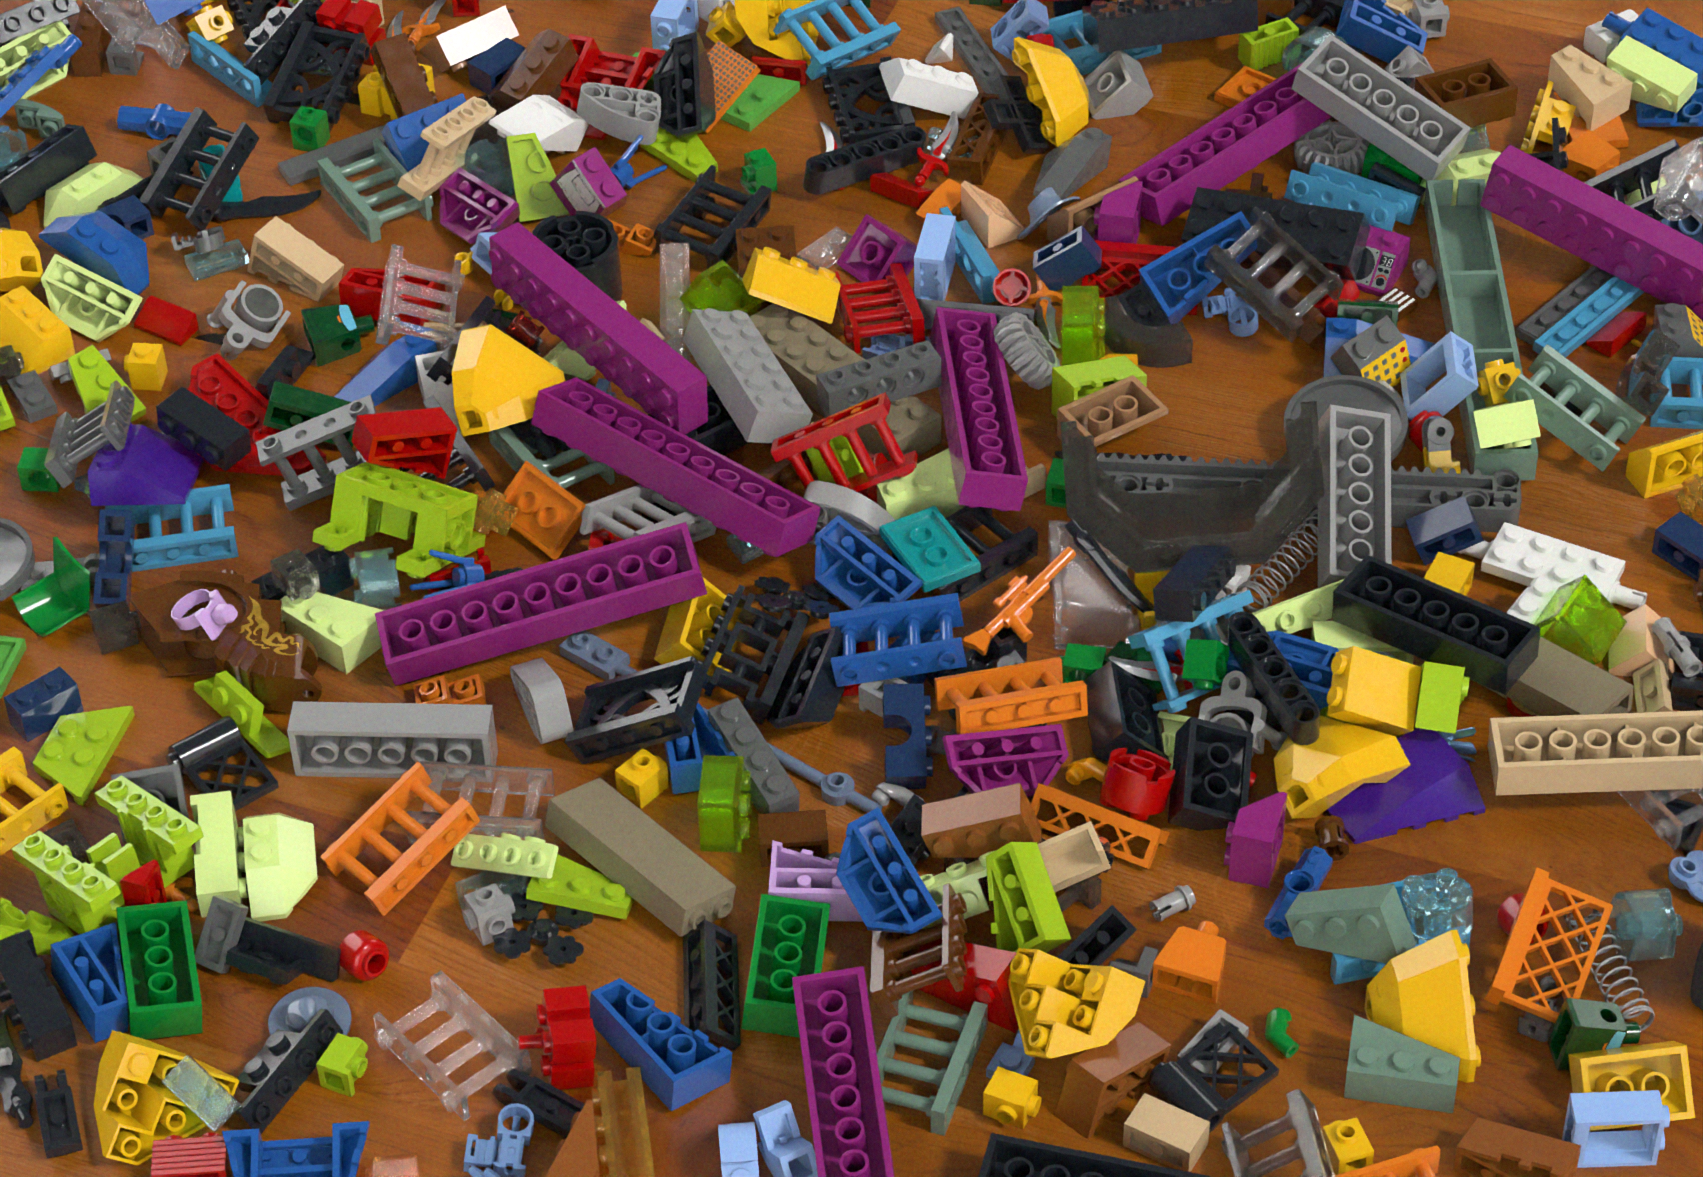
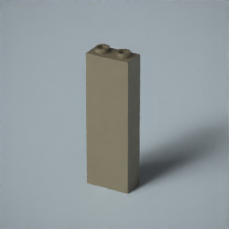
[1478,637,1634,716]
[545,778,736,937]

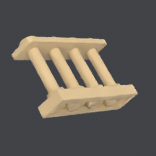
[397,96,496,201]

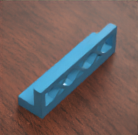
[187,31,273,107]
[939,206,1000,304]

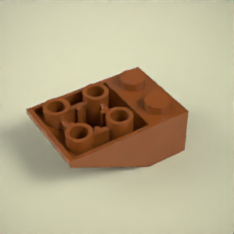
[541,1099,600,1177]

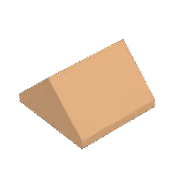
[961,180,1025,248]
[1608,604,1675,680]

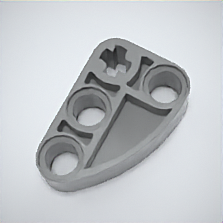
[577,82,661,145]
[803,481,895,552]
[510,657,574,744]

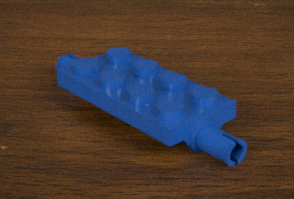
[1602,7,1703,90]
[0,34,82,118]

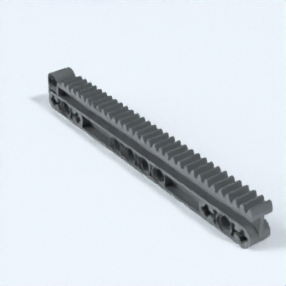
[1082,452,1522,532]

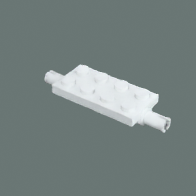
[1458,522,1647,611]

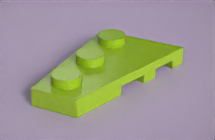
[641,127,718,183]
[506,133,570,223]
[67,345,146,422]
[526,854,635,920]

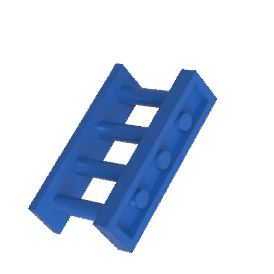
[829,593,967,687]

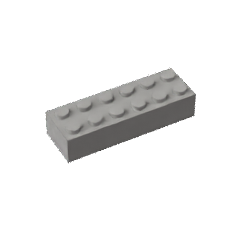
[1291,34,1471,180]
[683,308,813,443]
[1318,404,1392,588]
[287,701,498,780]

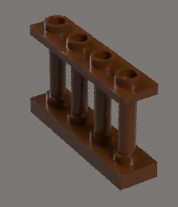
[870,883,967,1020]

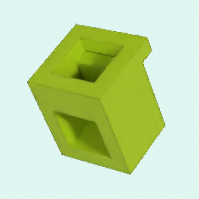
[316,1033,368,1097]

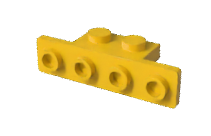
[1520,80,1576,154]

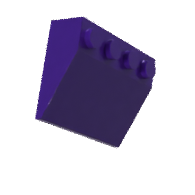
[88,422,204,506]

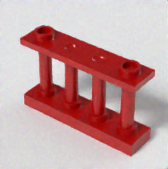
[834,262,925,354]
[771,392,918,492]

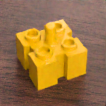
[358,63,435,120]

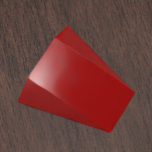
[557,33,667,141]

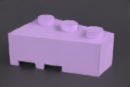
[768,840,863,922]

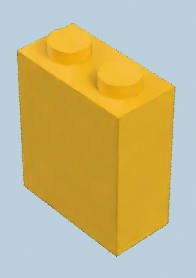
[1327,646,1422,737]

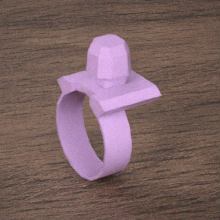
[171,589,238,641]

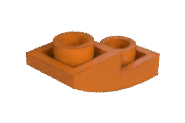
[916,178,961,223]
[609,219,656,256]
[413,673,487,705]

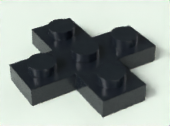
[983,75,1050,154]

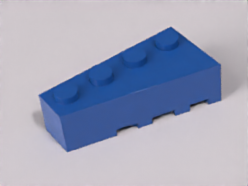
[1138,211,1257,328]
[590,978,733,1111]

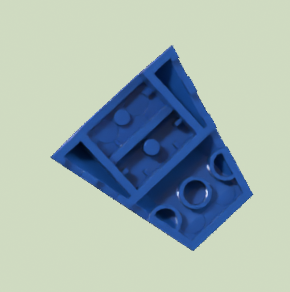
[222,1121,370,1177]

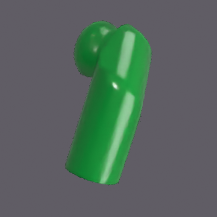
[1265,1007,1299,1058]

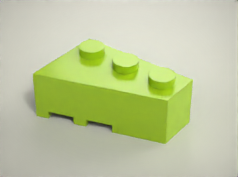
[1051,356,1147,418]
[1415,661,1470,734]
[986,842,1071,953]

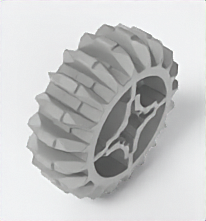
[1294,119,1370,175]
[993,312,1060,390]

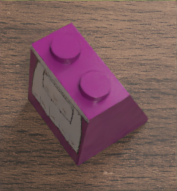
[549,147,627,217]

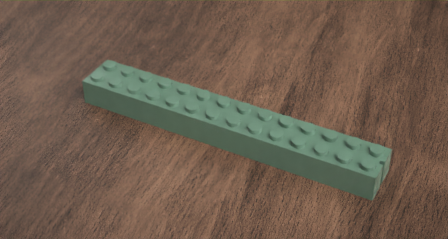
[1424,179,1538,480]

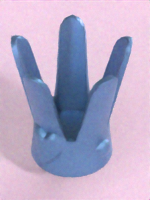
[1437,727,1477,762]

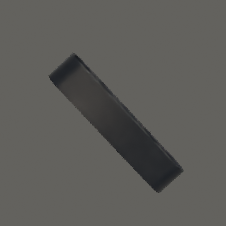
[803,126,926,195]
[1228,611,1320,745]

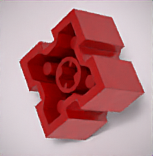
[316,0,387,66]
[517,985,597,1090]

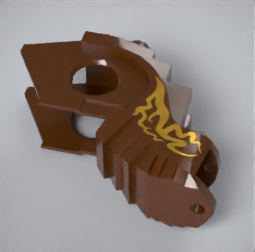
[130,569,322,714]

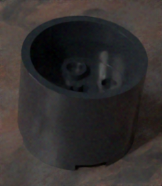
[532,211,623,301]

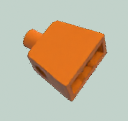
[1563,129,1620,182]
[1152,921,1227,1005]

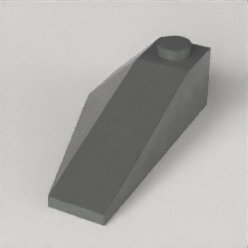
[1033,128,1112,200]

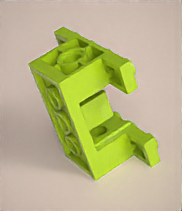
[312,462,486,579]
[11,775,204,934]

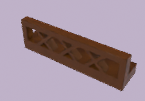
[947,93,1008,185]
[1240,251,1326,349]

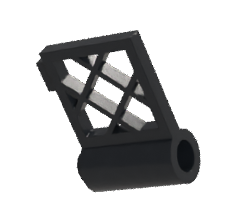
[166,716,279,811]
[1149,1022,1279,1133]

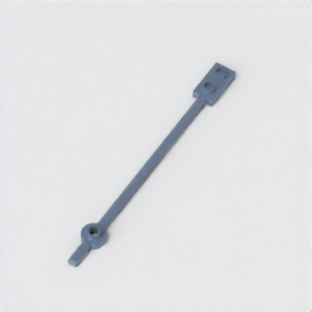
[559,630,882,813]

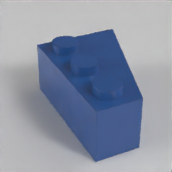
[663,702,739,794]

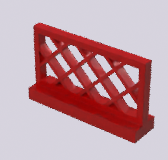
[1079,240,1198,315]

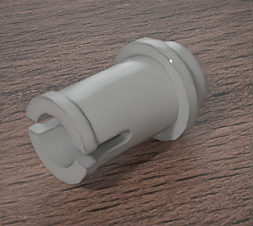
[1149,885,1196,922]

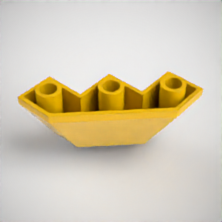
[735,0,819,67]
[1012,37,1089,147]
[0,228,44,292]
[452,324,565,436]
[1274,715,1411,819]
[1364,930,1481,1083]
[1008,948,1145,1059]
[94,1030,240,1166]

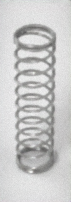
[1237,509,1318,613]
[1563,901,1655,1032]

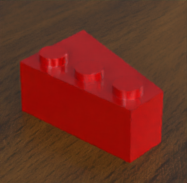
[339,268,446,330]
[911,938,1019,1033]

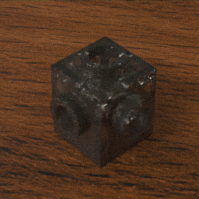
[88,600,142,655]

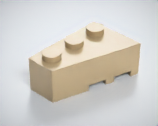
[1547,45,1633,131]
[247,216,344,302]

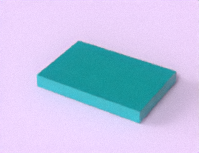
[879,506,981,593]

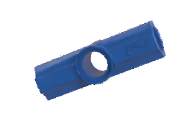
[117,104,191,140]
[1264,846,1333,940]

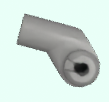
[872,782,924,807]

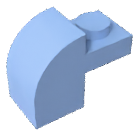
[753,1100,818,1177]
[718,1122,759,1177]

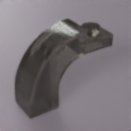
[1101,295,1193,368]
[1616,328,1680,416]

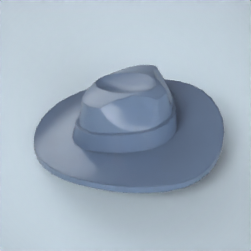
[1017,187,1081,240]
[268,987,352,1036]

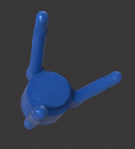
[610,135,667,190]
[409,550,485,599]

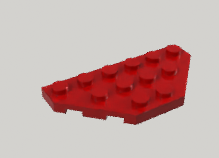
[187,353,327,476]

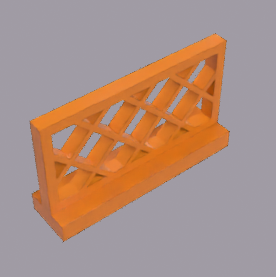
[1484,867,1613,1023]

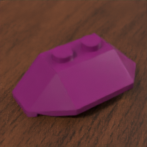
[440,167,520,244]
[942,724,1069,798]

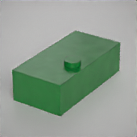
[741,894,830,1038]
[116,900,202,1039]

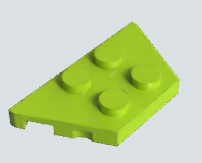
[33,706,135,806]

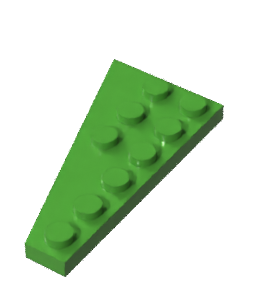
[632,52,800,132]

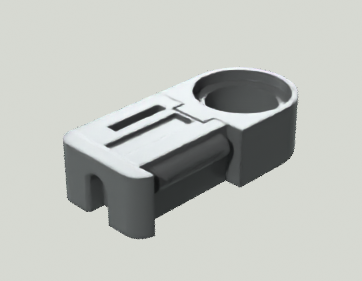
[1517,976,1569,1042]

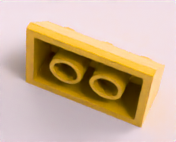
[742,247,841,324]
[0,285,75,375]
[1625,430,1703,499]
[654,577,743,677]
[1568,1041,1695,1132]

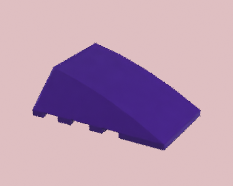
[1324,723,1486,844]

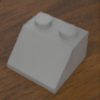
[1084,50,1154,120]

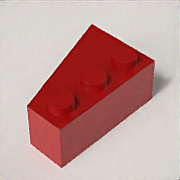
[351,407,457,479]

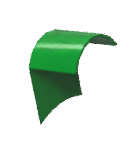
[11,537,90,637]

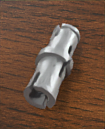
[1652,617,1703,677]

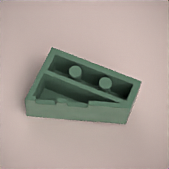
[1284,884,1416,964]
[1344,1015,1460,1113]

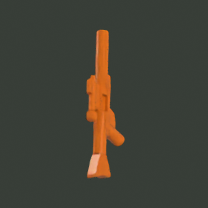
[963,547,1076,656]

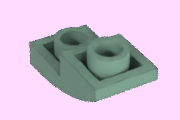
[14,98,65,138]

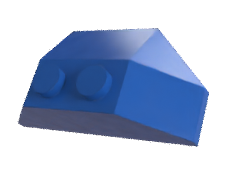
[39,211,150,295]
[815,515,923,610]
[1227,630,1339,710]
[836,807,943,934]

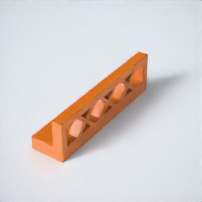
[1031,783,1170,869]

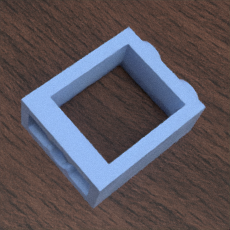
[650,0,699,51]
[914,213,956,301]
[1400,331,1479,421]
[1562,1090,1670,1168]

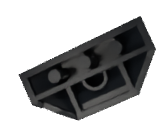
[653,32,716,139]
[765,626,845,730]

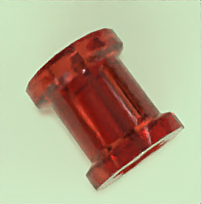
[505,310,545,349]

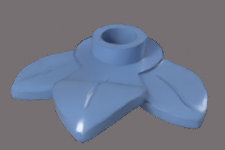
[1668,850,1703,902]

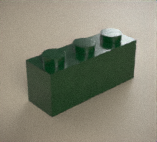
[263,381,354,448]

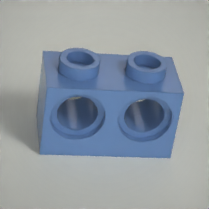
[990,0,1050,61]

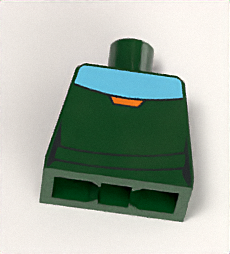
[301,304,375,367]
[1547,998,1640,1070]

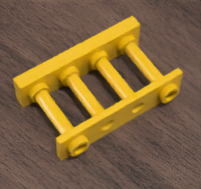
[0,746,69,856]

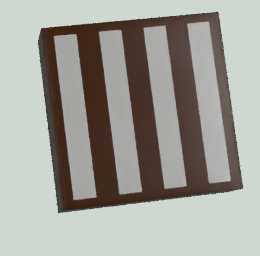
[1376,287,1418,321]

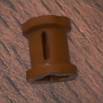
[1314,815,1349,861]

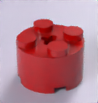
[1099,748,1176,821]

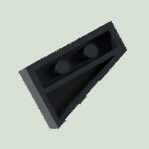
[0,929,78,1062]

